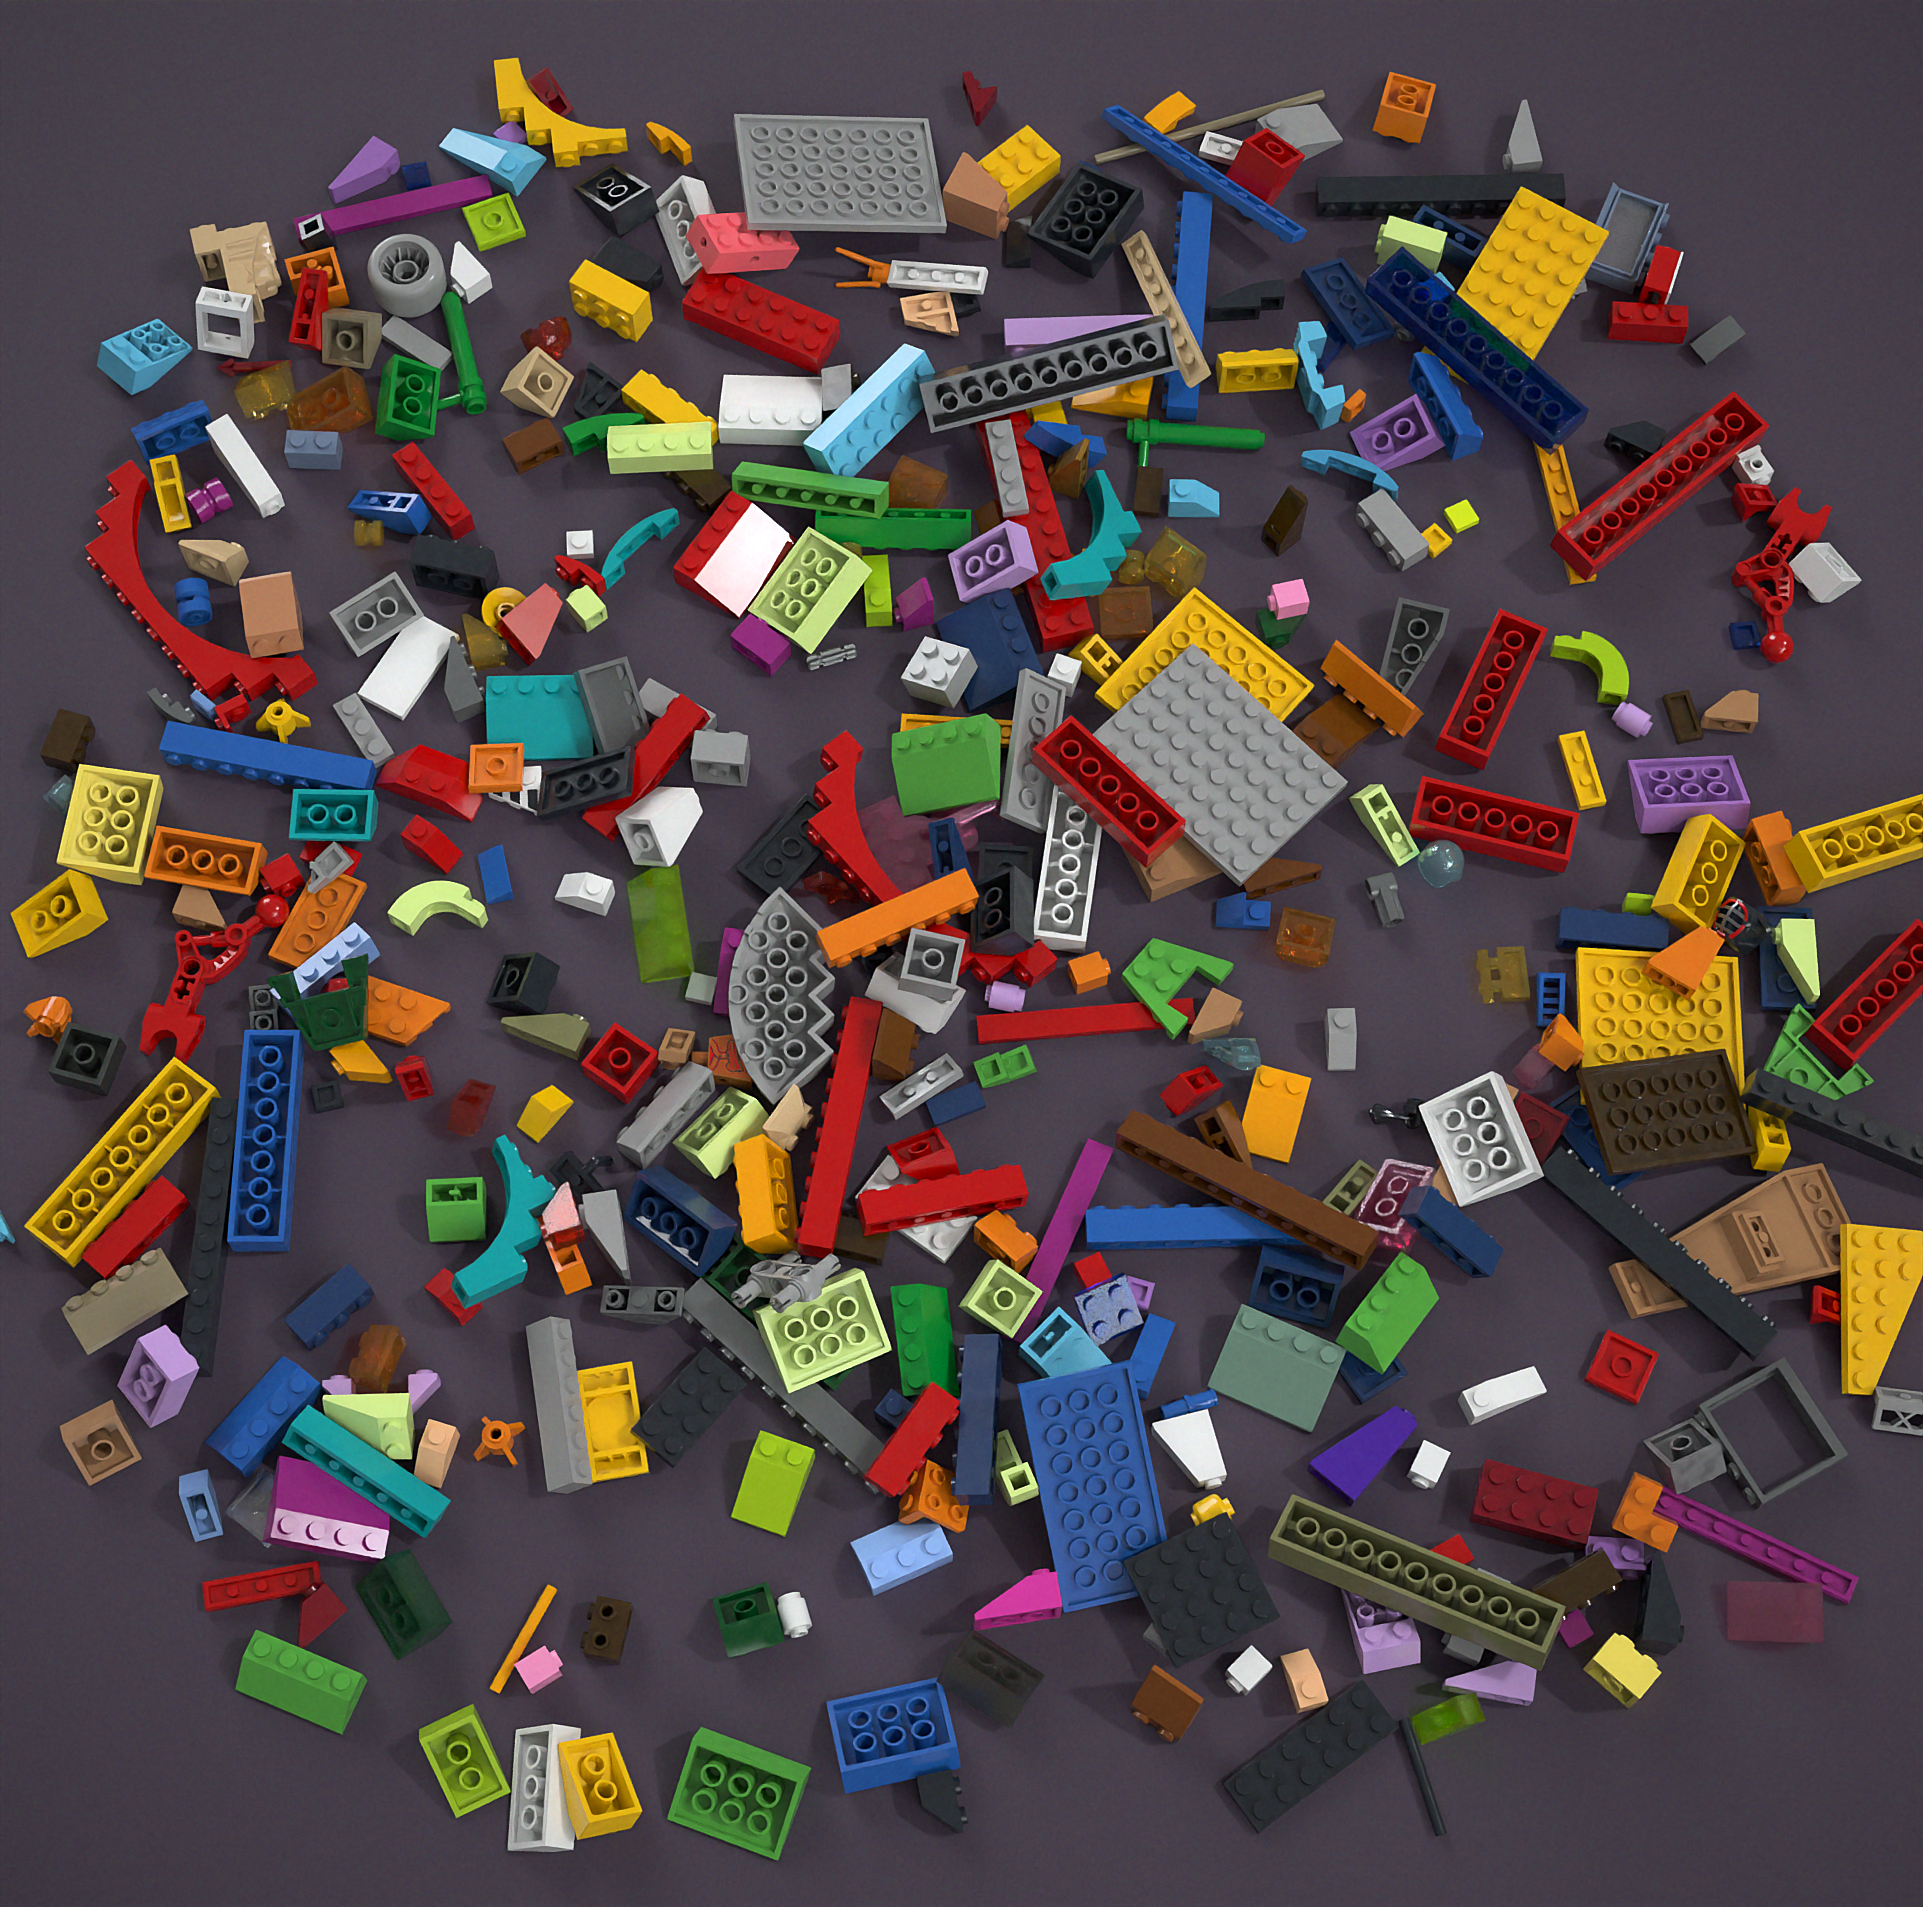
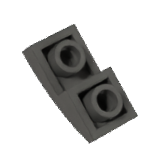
[1690,315,1746,365]
[147,687,197,726]
[248,984,280,1030]

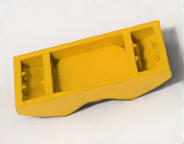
[577,1361,649,1483]

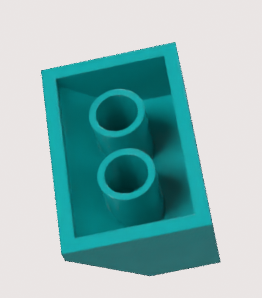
[289,789,379,841]

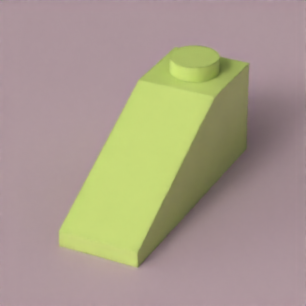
[1349,784,1420,867]
[1772,919,1820,1005]

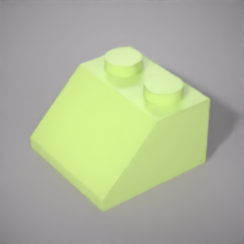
[958,1259,1043,1338]

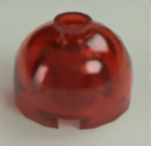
[520,316,572,361]

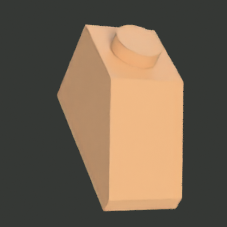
[414,1419,460,1489]
[1280,1649,1329,1714]

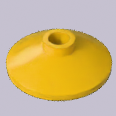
[481,587,526,637]

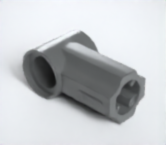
[1364,872,1405,928]

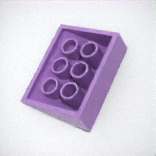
[1628,755,1751,834]

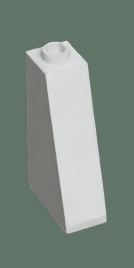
[205,414,285,518]

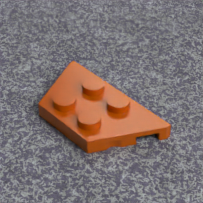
[368,975,451,1047]

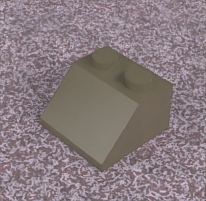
[322,307,382,369]

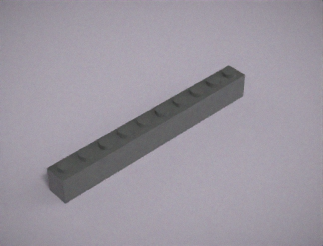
[681,1278,885,1497]

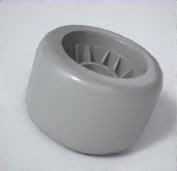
[367,234,447,318]

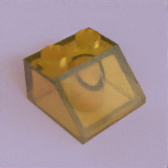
[234,360,297,419]
[1144,526,1207,600]

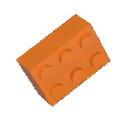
[1741,811,1807,907]

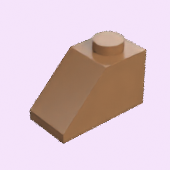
[1700,690,1759,733]
[172,884,227,932]
[1187,988,1244,1044]

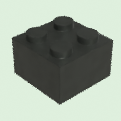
[48,1022,127,1097]

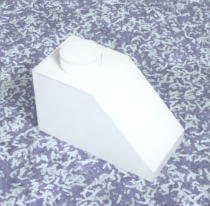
[450,241,493,304]
[555,872,615,916]

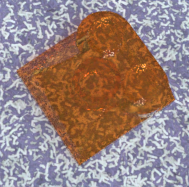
[1274,906,1336,968]

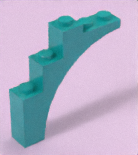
[1040,470,1142,600]
[450,1135,557,1309]

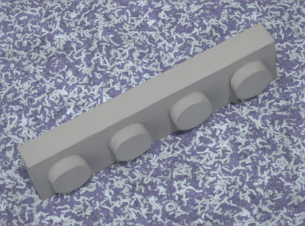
[985,419,1029,517]

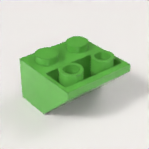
[426,1177,487,1243]

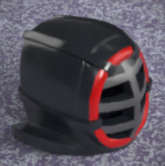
[1713,896,1775,955]

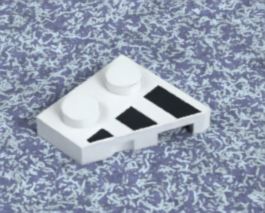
[488,766,542,816]

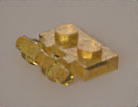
[1476,946,1530,1003]

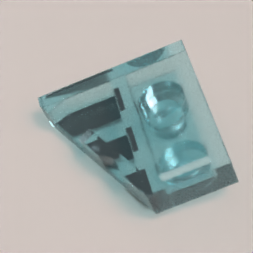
[1203,1038,1261,1070]

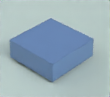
[190,690,218,722]

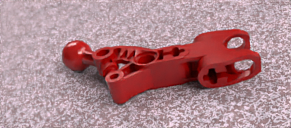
[1731,487,1832,663]
[139,894,289,1064]

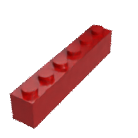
[582,693,711,842]
[856,1164,1029,1236]

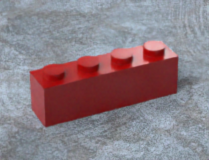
[392,442,475,540]
[81,1175,191,1281]
[862,1382,960,1498]

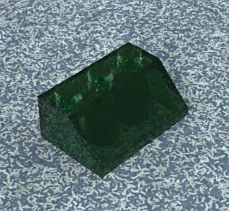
[355,1549,453,1661]

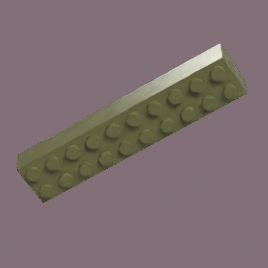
[1268,1494,1566,1671]

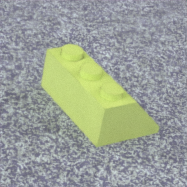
[672,1086,770,1179]

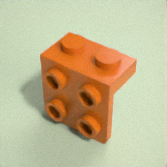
[898,1459,969,1533]

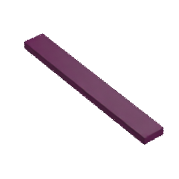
[293,174,493,244]
[1001,1138,1114,1345]
[1653,1485,1859,1605]

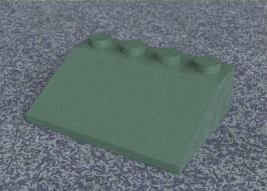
[1207,1304,1347,1434]

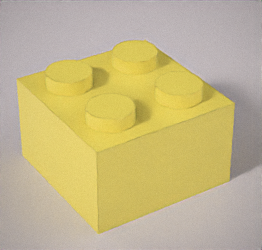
[1583,1633,1662,1709]

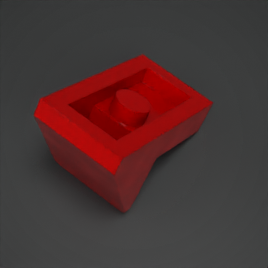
[1731,483,1778,522]
[1809,1286,1841,1326]

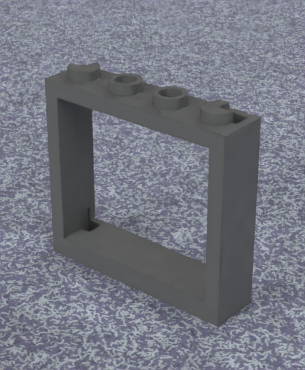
[1693,1357,1848,1510]

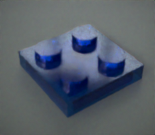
[1072,1272,1144,1346]

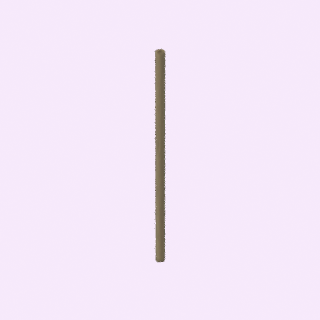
[1093,90,1325,165]

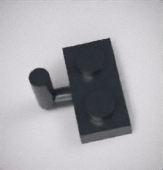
[549,1151,613,1205]

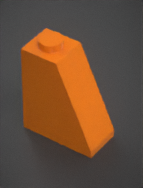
[1641,926,1725,1000]

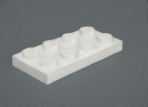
[855,1155,977,1264]

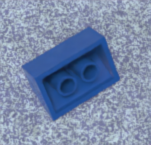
[131,400,213,466]

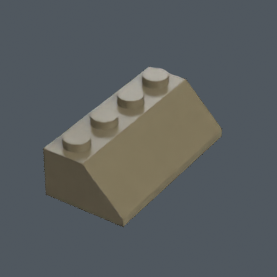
[61,1247,188,1355]

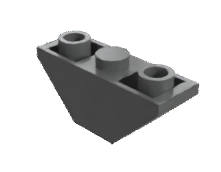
[600,1285,685,1324]

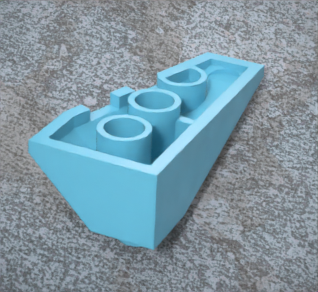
[439,128,547,197]

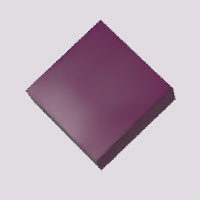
[1558,1609,1594,1650]

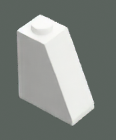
[1151,1409,1227,1490]

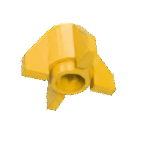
[256,699,311,744]

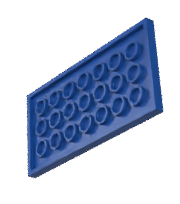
[1017,1360,1167,1613]

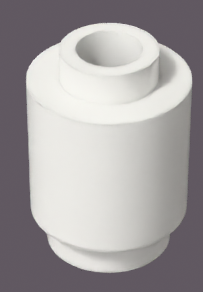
[777,1592,812,1638]

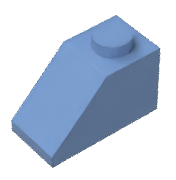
[179,1469,224,1542]

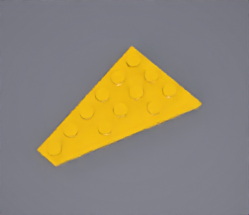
[1840,1224,1923,1396]

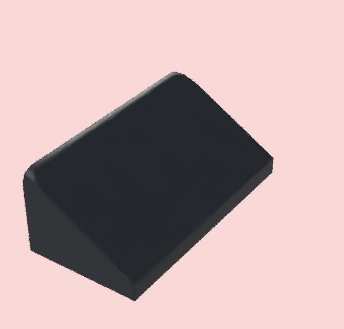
[1006,216,1032,268]

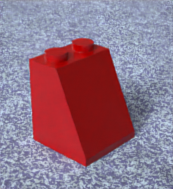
[1226,128,1305,207]

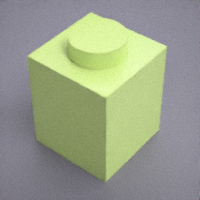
[566,585,608,633]

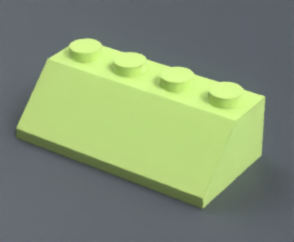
[607,422,713,474]

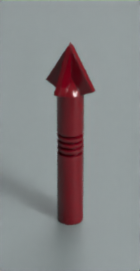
[216,358,292,377]

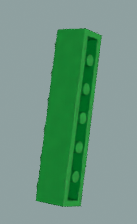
[815,508,971,551]

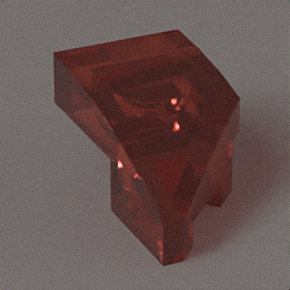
[803,871,859,905]

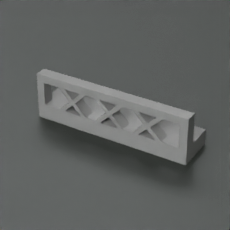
[1871,1386,1923,1436]

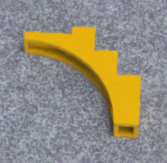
[494,58,628,167]

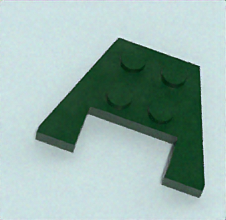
[267,953,369,1051]

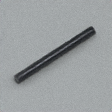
[1398,1718,1447,1837]

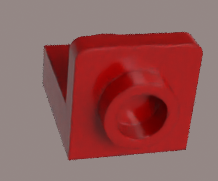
[214,693,252,733]

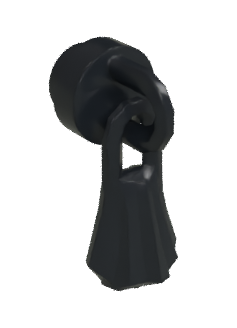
[1368,1098,1424,1129]

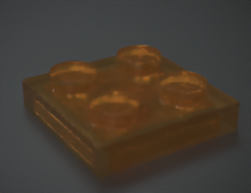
[1098,586,1153,640]

